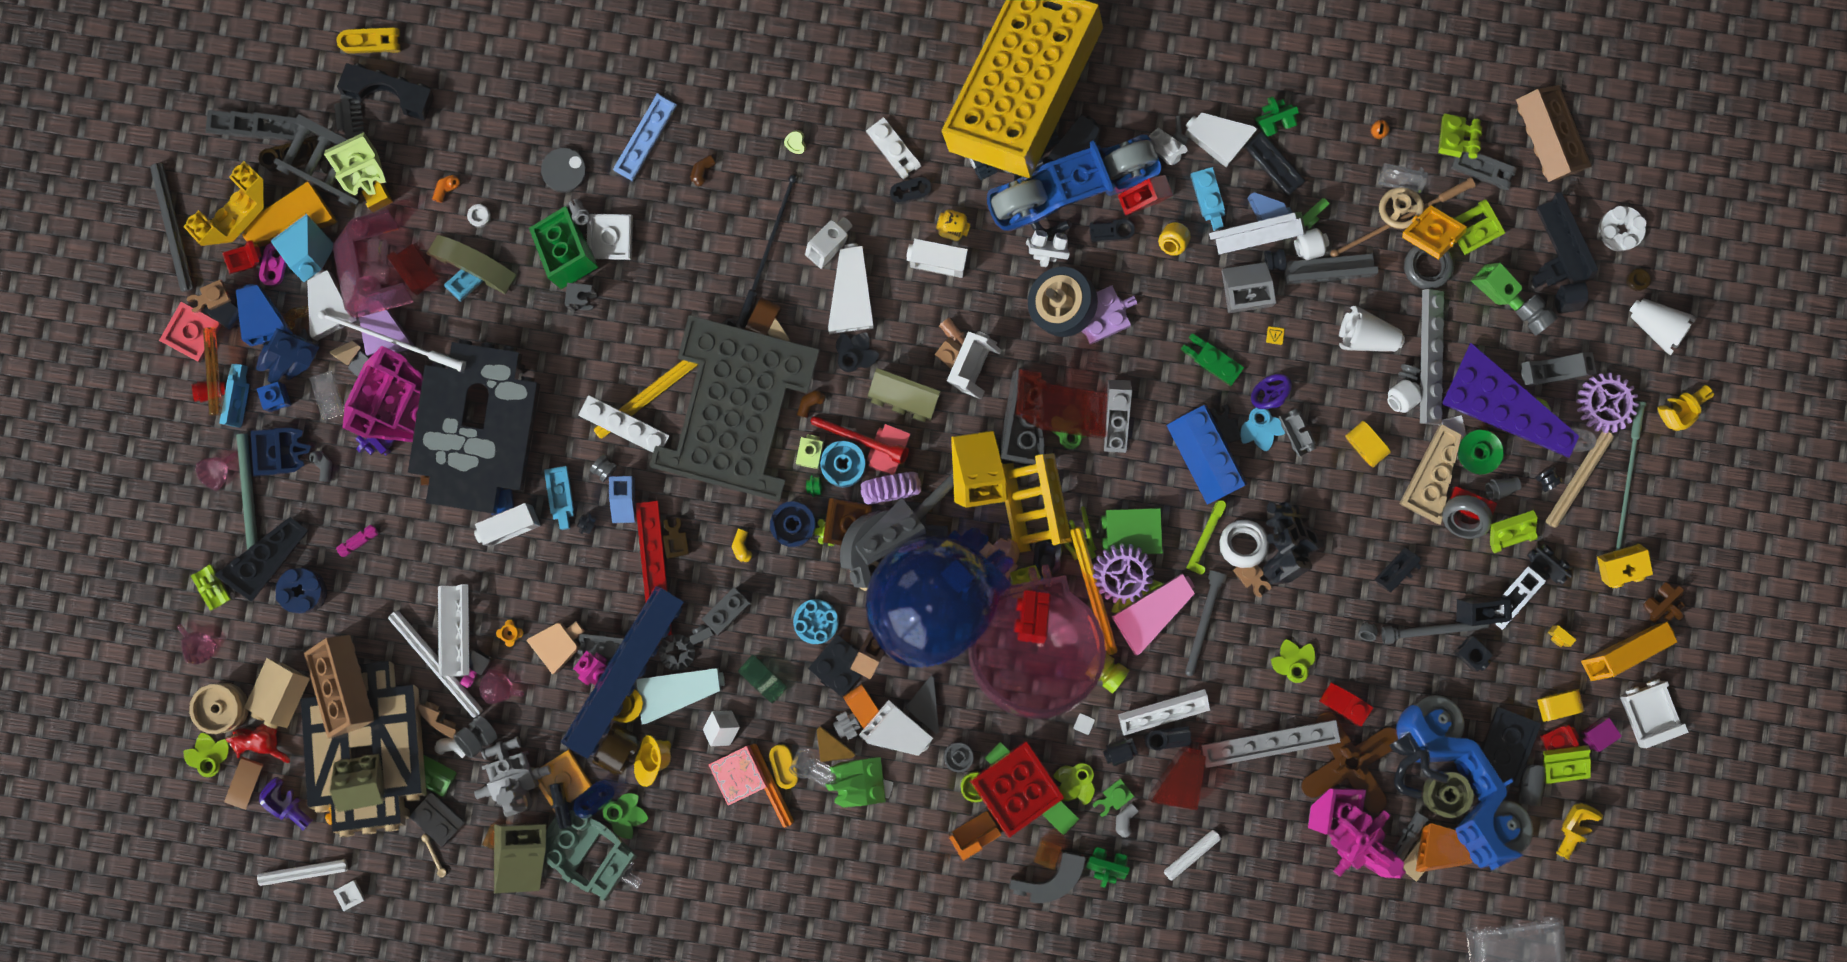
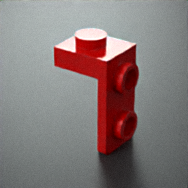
[222,240,262,275]

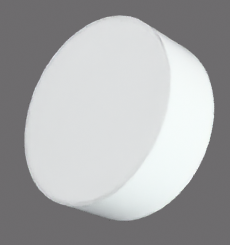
[467,204,491,228]

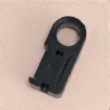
[1089,219,1135,243]

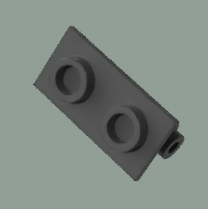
[1279,408,1316,457]

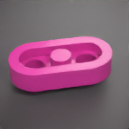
[259,243,287,287]

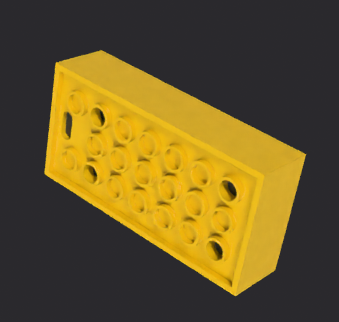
[942,0,1103,179]

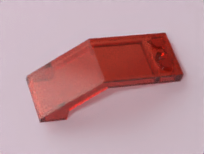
[1016,369,1107,439]

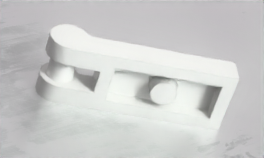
[866,117,921,180]

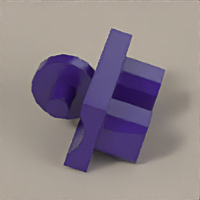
[356,436,396,456]

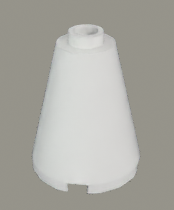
[1630,298,1696,355]
[1339,306,1405,352]

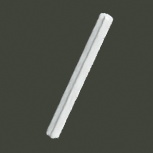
[388,611,483,718]

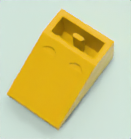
[951,431,1007,508]

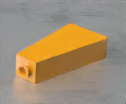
[242,181,337,247]
[1581,622,1677,681]

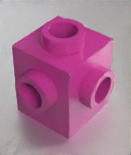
[573,650,608,686]

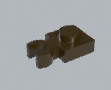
[663,518,690,559]

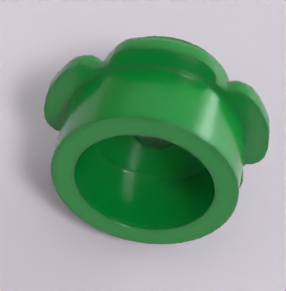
[806,475,822,497]

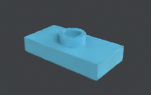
[444,269,483,302]

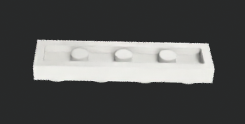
[578,395,669,452]
[1118,689,1210,735]

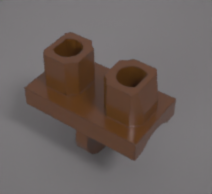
[1643,582,1685,624]

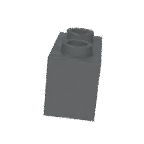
[702,587,751,635]

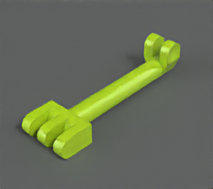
[1186,500,1226,574]

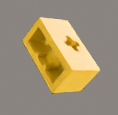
[1597,544,1653,588]

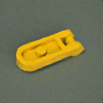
[337,28,400,53]

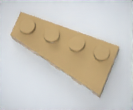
[1399,424,1461,525]

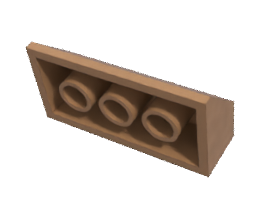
[1516,85,1592,182]
[304,635,374,739]

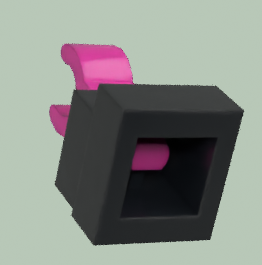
[460,649,494,688]

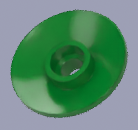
[1458,430,1503,475]

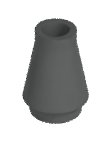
[1485,477,1521,501]

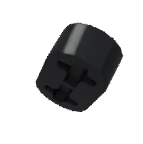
[890,177,931,204]

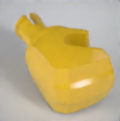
[1658,385,1714,431]
[1556,803,1603,860]

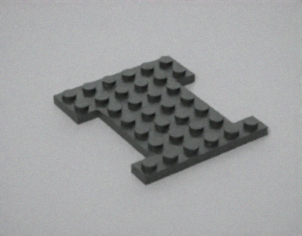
[650,315,820,502]

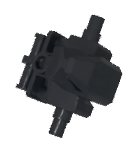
[1263,502,1324,585]

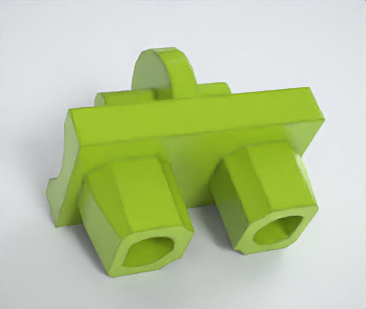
[191,564,232,611]

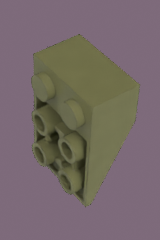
[494,823,546,893]

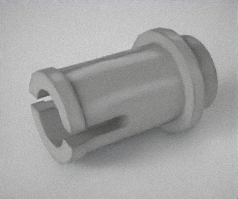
[568,199,590,225]

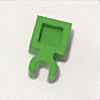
[1092,778,1134,817]

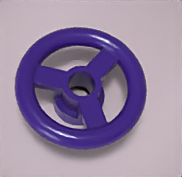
[1251,374,1292,409]

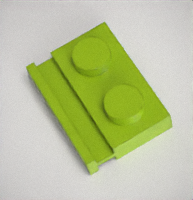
[1543,745,1591,784]

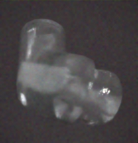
[621,862,643,890]

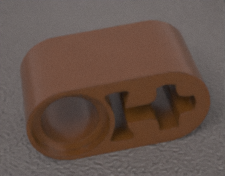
[745,297,782,336]

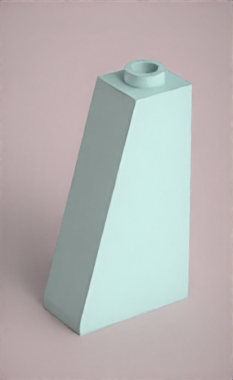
[636,668,725,724]

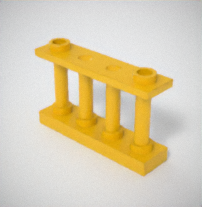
[1002,453,1072,553]

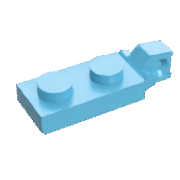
[1190,167,1225,231]
[219,364,249,428]
[544,466,574,530]

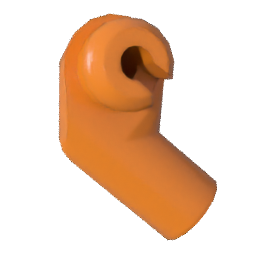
[432,175,460,203]

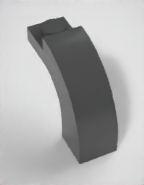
[1521,352,1597,386]
[840,510,888,588]
[1009,851,1085,903]

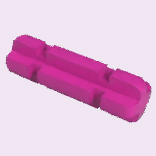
[336,525,378,557]

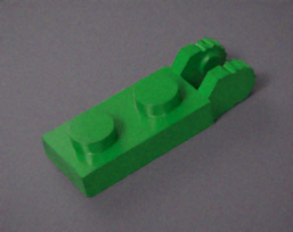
[1181,334,1244,386]

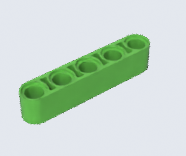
[985,742,1079,835]

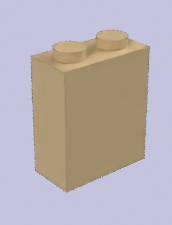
[244,658,310,729]

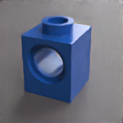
[257,382,291,412]

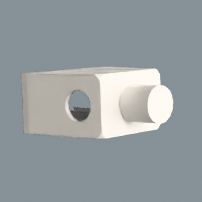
[805,217,852,270]

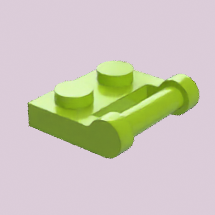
[1452,199,1505,255]
[1490,510,1538,553]

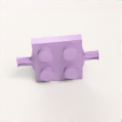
[1081,285,1137,345]

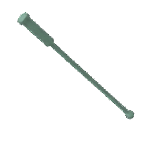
[1616,401,1646,551]

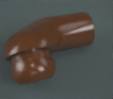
[690,155,716,186]

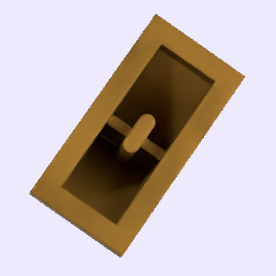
[817,726,856,762]

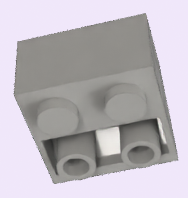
[1221,262,1276,313]

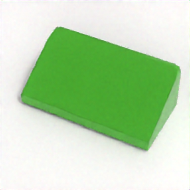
[423,755,457,797]

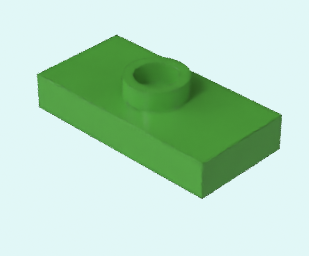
[1303,198,1330,228]

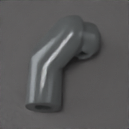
[309,451,332,482]

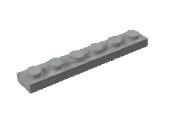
[1420,289,1444,425]
[1202,720,1340,768]

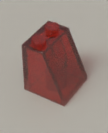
[1148,747,1206,810]

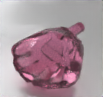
[195,452,237,491]
[177,624,217,665]
[479,670,524,704]

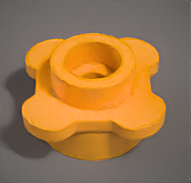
[496,620,523,647]

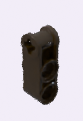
[258,136,327,172]

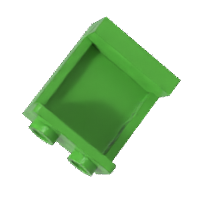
[1101,508,1162,555]

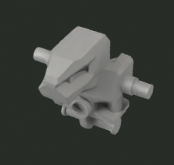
[474,736,551,817]

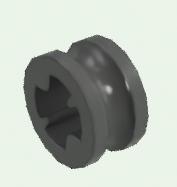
[1398,364,1421,382]

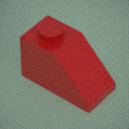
[1117,175,1173,216]
[1319,682,1374,727]

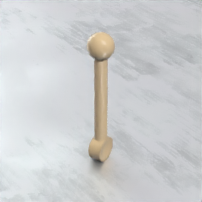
[421,833,447,877]

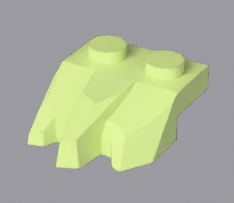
[324,132,386,195]

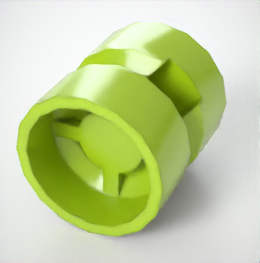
[1087,652,1130,694]
[960,771,982,802]

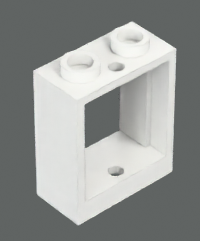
[907,239,968,278]
[474,503,541,547]

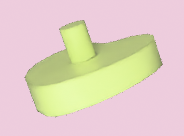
[784,130,806,154]

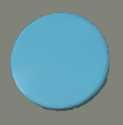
[793,599,839,644]

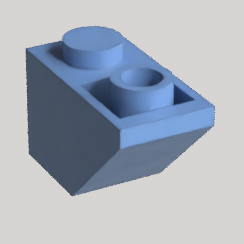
[609,476,635,523]

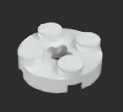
[1599,206,1646,252]

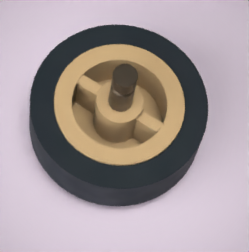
[1028,267,1098,337]

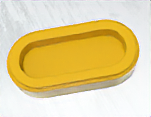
[769,744,798,789]

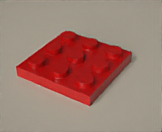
[970,741,1064,838]

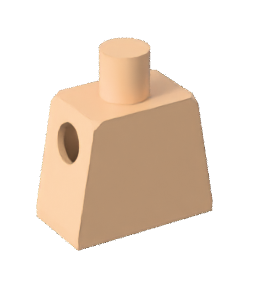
[526,621,585,674]

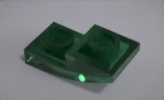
[738,654,788,704]

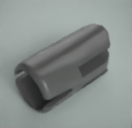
[1519,763,1546,806]

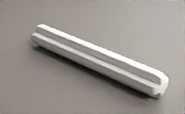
[257,859,348,886]

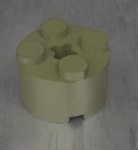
[1422,771,1474,818]

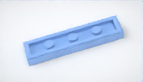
[613,93,677,181]

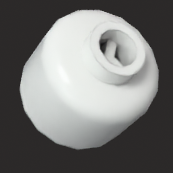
[1294,228,1329,260]
[1387,380,1421,413]

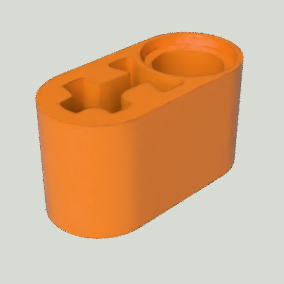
[843,684,879,729]

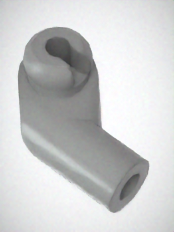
[1116,803,1139,838]

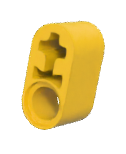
[1345,421,1391,468]
[1537,689,1585,722]

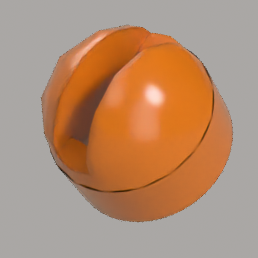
[1371,120,1390,139]

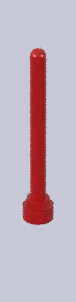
[810,416,909,465]

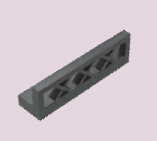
[1284,254,1378,285]

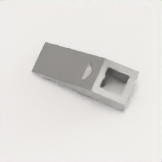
[1104,379,1132,453]

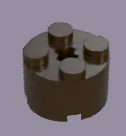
[592,723,640,776]

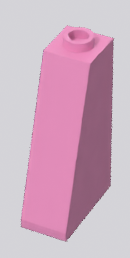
[1111,574,1195,655]

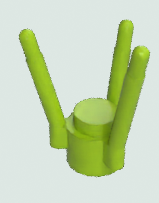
[1064,506,1097,560]

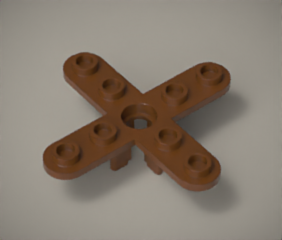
[1301,713,1398,813]

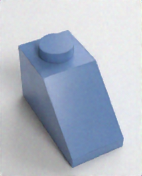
[1248,192,1292,221]

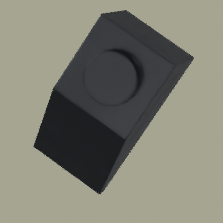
[1456,597,1511,626]

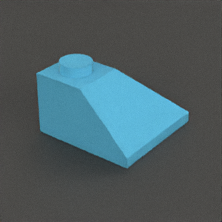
[271,214,335,282]

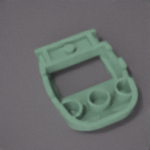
[544,810,638,901]

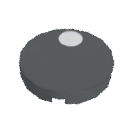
[541,148,586,193]

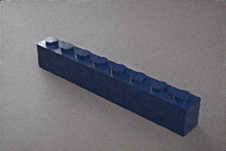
[561,586,683,759]

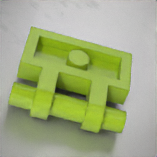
[1438,113,1482,159]

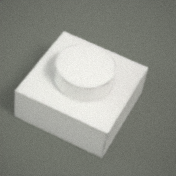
[333,880,366,911]

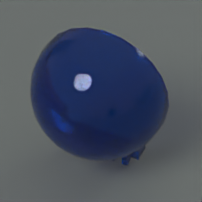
[865,526,1014,667]

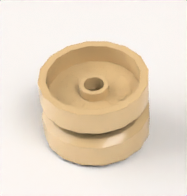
[189,683,249,734]

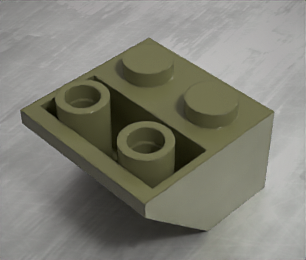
[330,754,384,812]

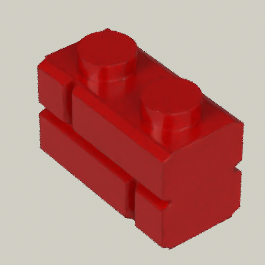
[1014,590,1051,644]

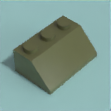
[868,368,940,423]

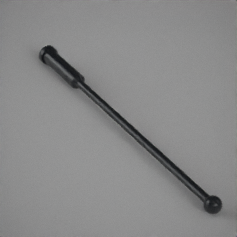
[737,174,797,327]

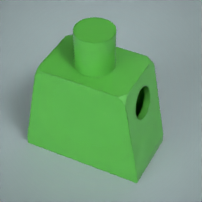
[1471,263,1525,310]

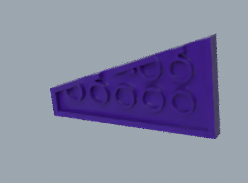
[1443,343,1579,458]

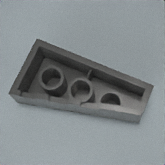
[999,370,1044,465]

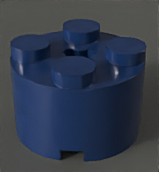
[770,501,816,548]
[276,568,327,614]

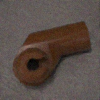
[797,390,825,418]

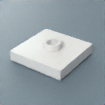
[587,214,633,260]

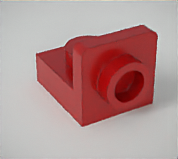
[1540,724,1579,751]

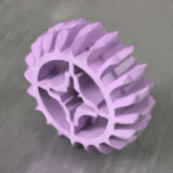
[1576,373,1639,433]
[861,472,921,504]
[1093,543,1154,604]

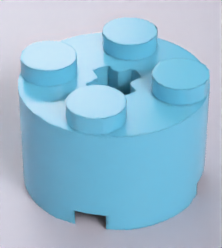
[820,441,866,488]

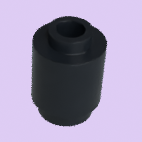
[1103,738,1138,767]

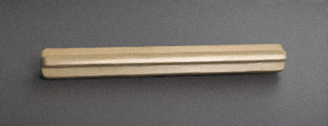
[1546,431,1614,528]

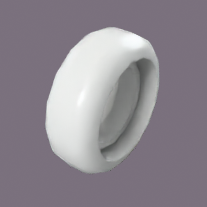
[1219,520,1269,568]

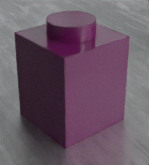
[1581,717,1622,752]

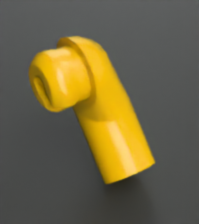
[732,529,752,562]

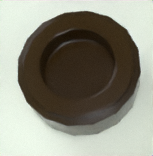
[1627,268,1651,291]

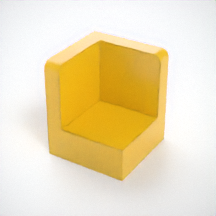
[361,180,393,212]

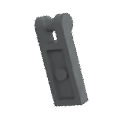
[1450,151,1517,190]

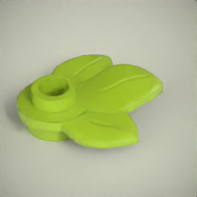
[1271,639,1315,683]
[183,732,229,777]
[1053,763,1095,805]

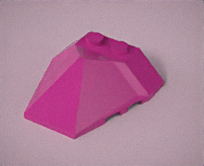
[343,346,423,442]

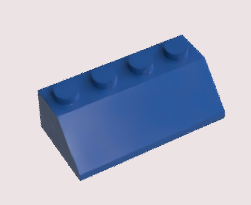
[1166,405,1247,505]

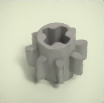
[833,711,861,740]

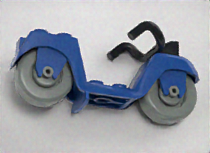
[987,134,1161,238]
[1389,695,1533,870]

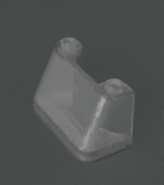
[1465,916,1566,962]

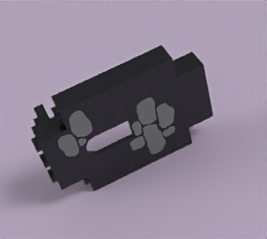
[407,339,540,514]

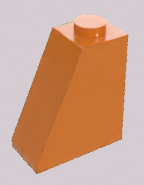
[1416,823,1473,872]

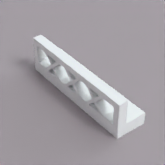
[438,584,469,677]

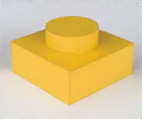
[1547,625,1576,647]

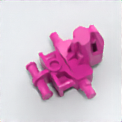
[1329,806,1406,879]

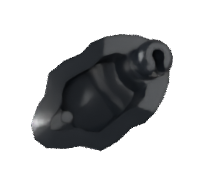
[1033,539,1063,583]

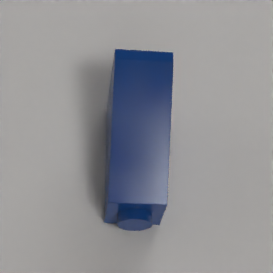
[236,284,293,347]

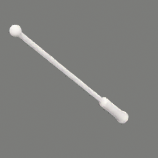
[318,310,466,372]

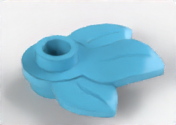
[1240,408,1285,451]

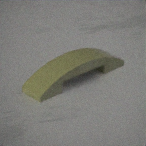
[427,235,516,295]

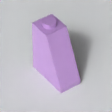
[356,296,414,357]

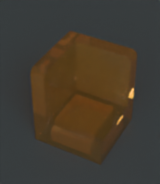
[1032,838,1062,870]

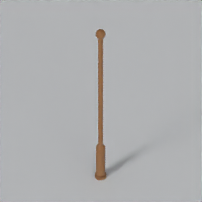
[1330,177,1476,257]

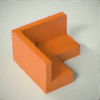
[948,811,1001,861]

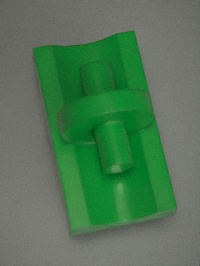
[1254,96,1299,136]
[1086,847,1130,888]

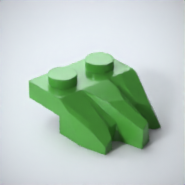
[825,757,886,808]

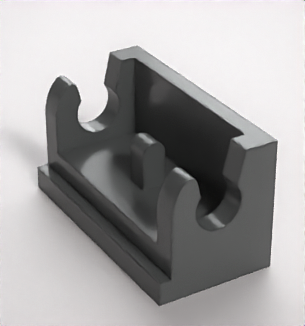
[565,283,598,312]
[578,634,624,660]

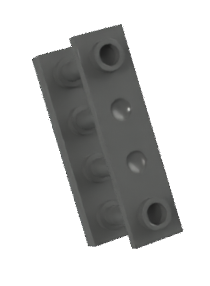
[274,114,381,207]

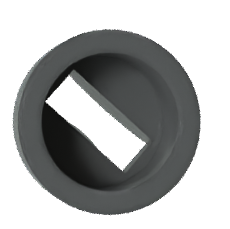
[1358,622,1378,641]

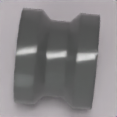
[589,454,617,483]

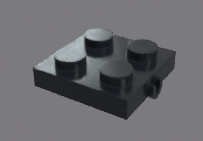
[808,634,861,698]

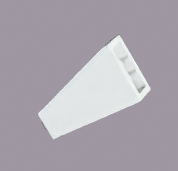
[828,244,874,334]

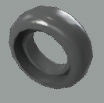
[1404,246,1453,290]
[1442,495,1493,539]

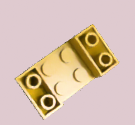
[183,161,264,246]

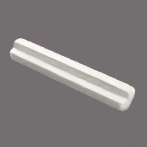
[1164,830,1221,880]

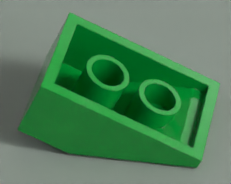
[529,206,598,289]

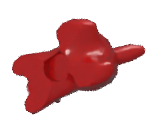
[225,723,290,763]

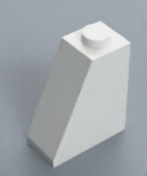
[1185,113,1257,167]
[307,270,357,341]
[859,700,933,756]

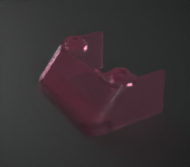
[333,209,413,318]

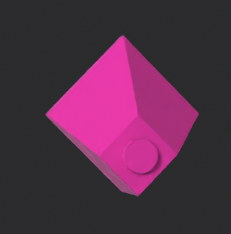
[1308,789,1366,835]

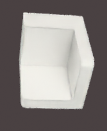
[703,711,740,746]

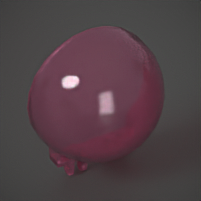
[968,565,1106,719]

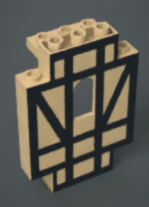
[301,661,426,837]

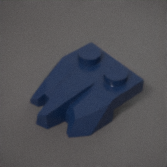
[256,328,319,384]
[251,428,311,476]

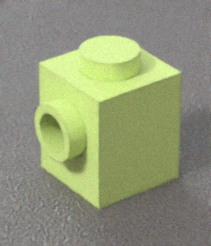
[796,434,824,469]

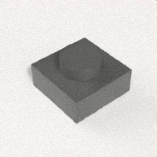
[689,625,715,645]

